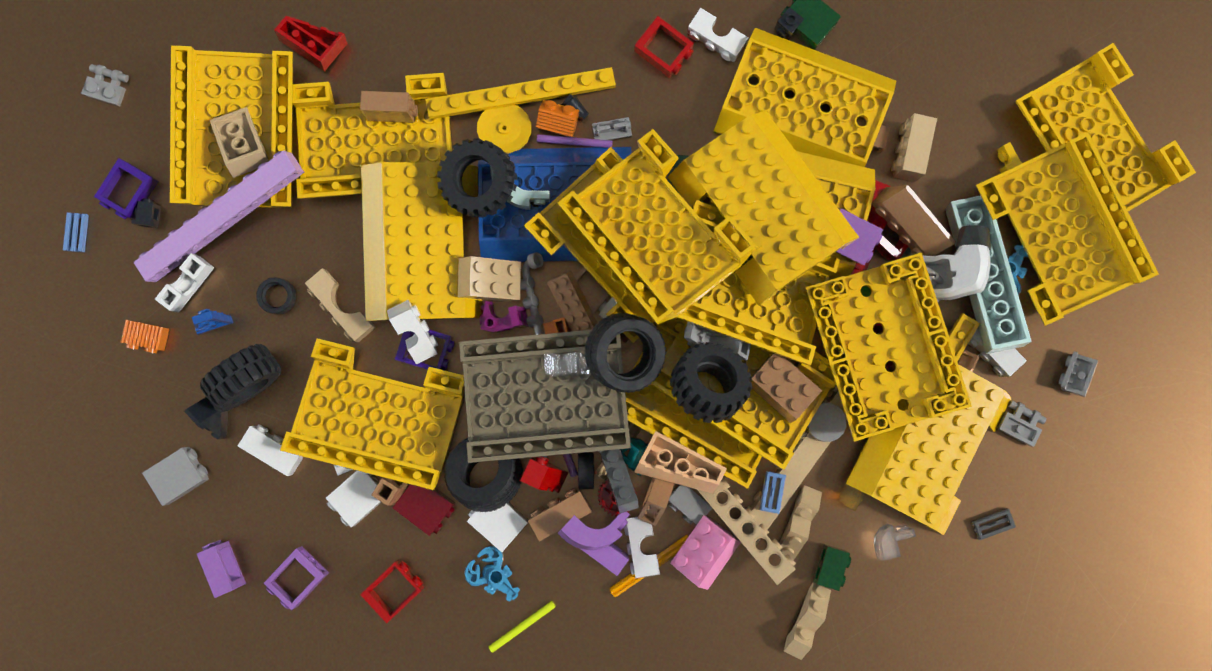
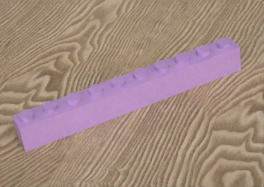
[134,150,304,282]

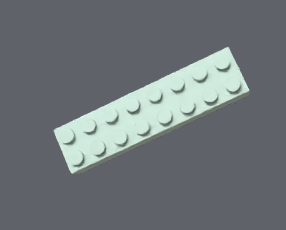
[945,196,1032,354]

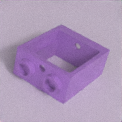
[581,527,629,576]
[197,540,246,598]
[264,546,329,610]

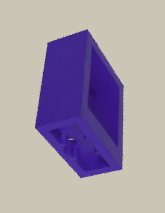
[94,158,159,220]
[395,330,455,371]

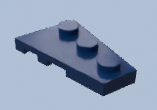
[192,309,233,335]

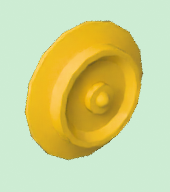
[477,105,531,154]

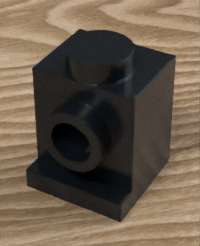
[131,199,161,229]

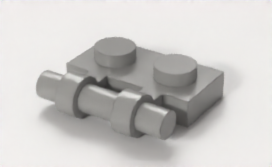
[81,64,129,107]
[997,400,1047,447]

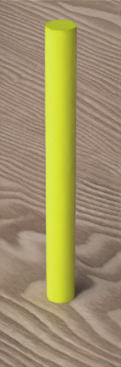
[488,601,556,653]

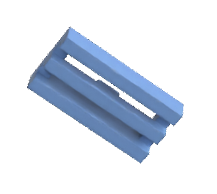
[63,213,89,252]
[759,471,786,514]

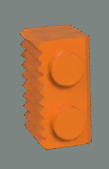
[536,100,579,137]
[120,320,170,353]

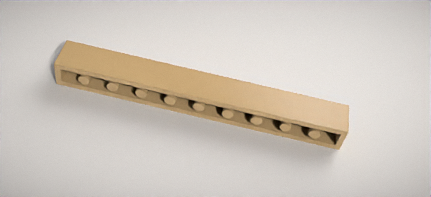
[731,385,847,547]

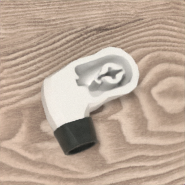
[922,225,991,300]

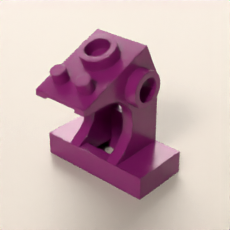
[479,301,528,333]

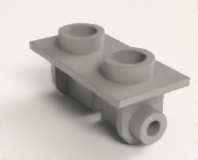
[592,117,632,140]

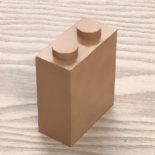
[360,91,418,123]

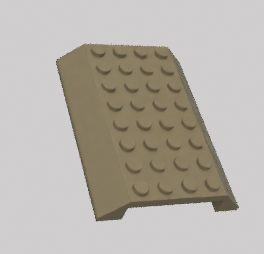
[459,330,631,463]

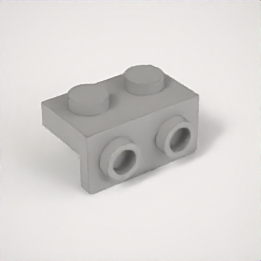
[1059,351,1098,397]

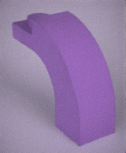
[558,512,630,550]

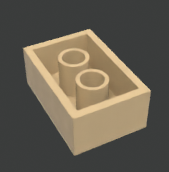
[891,113,937,182]
[458,256,521,302]

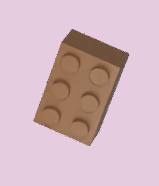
[750,353,822,423]
[528,488,592,542]

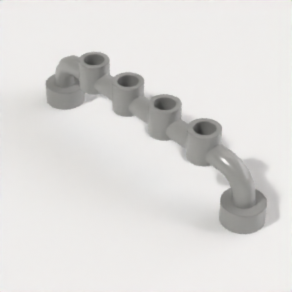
[520,252,545,335]

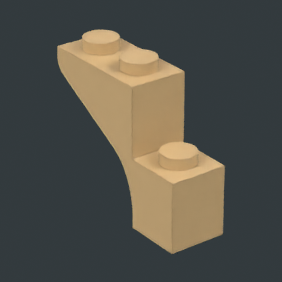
[779,485,822,560]
[784,582,831,660]

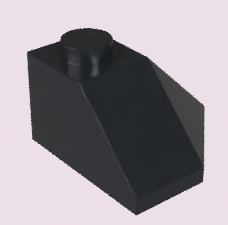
[184,397,228,439]

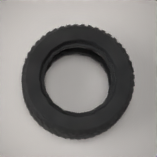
[584,313,666,393]

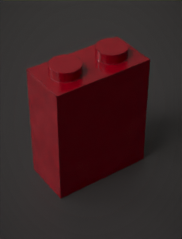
[393,484,455,536]

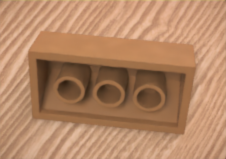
[872,185,956,256]

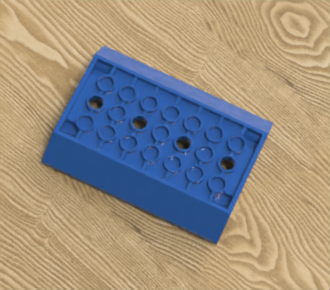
[478,147,632,262]

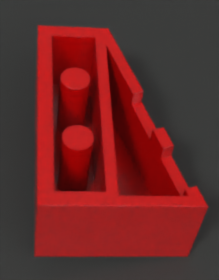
[274,16,347,72]
[520,456,569,493]

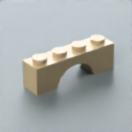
[305,268,376,342]

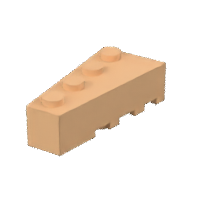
[635,431,727,494]

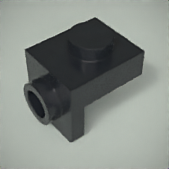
[774,8,803,40]

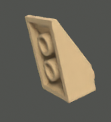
[210,107,269,178]

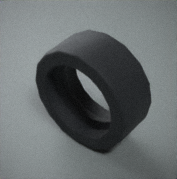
[256,277,296,315]
[578,453,594,490]

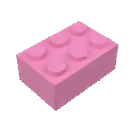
[670,515,741,590]

